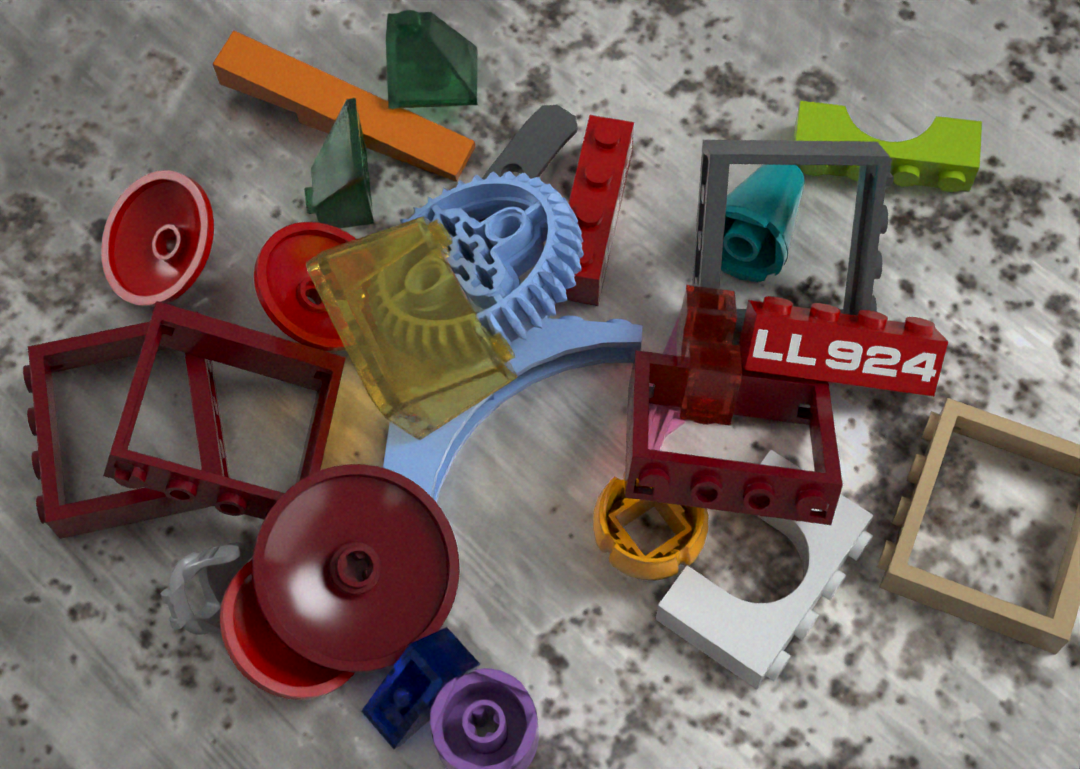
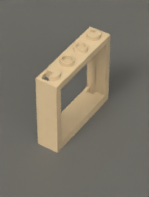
[877,398,1080,654]

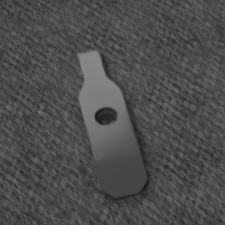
[478,105,578,223]

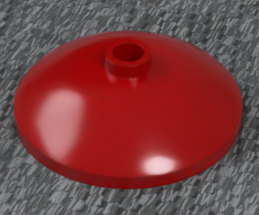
[101,170,214,307]
[254,222,381,352]
[220,559,355,700]

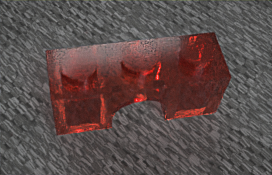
[676,285,743,426]

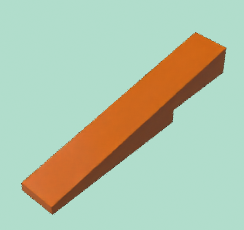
[212,30,475,182]

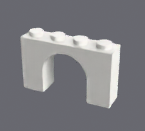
[656,450,873,689]

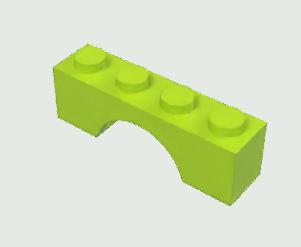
[793,101,982,192]

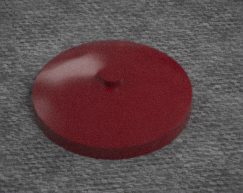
[251,464,460,672]

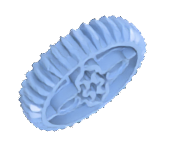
[369,171,584,366]

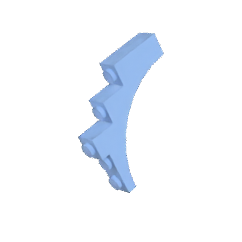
[383,315,643,503]

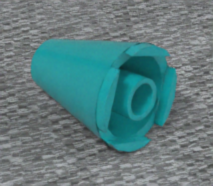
[721,164,805,282]

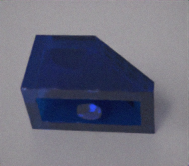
[361,627,481,749]

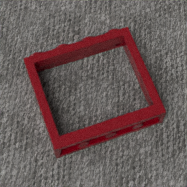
[103,301,346,520]
[23,311,230,539]
[624,350,843,525]

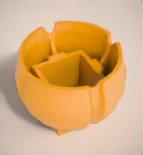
[593,472,708,581]

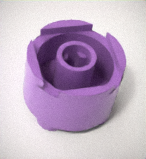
[430,668,539,769]

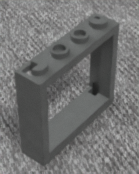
[689,140,894,340]

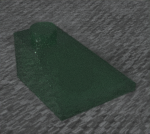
[386,10,478,109]
[304,98,374,228]

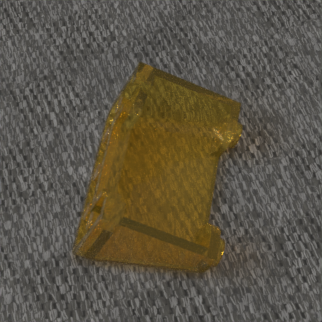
[306,216,518,440]

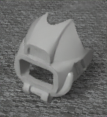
[161,542,254,635]

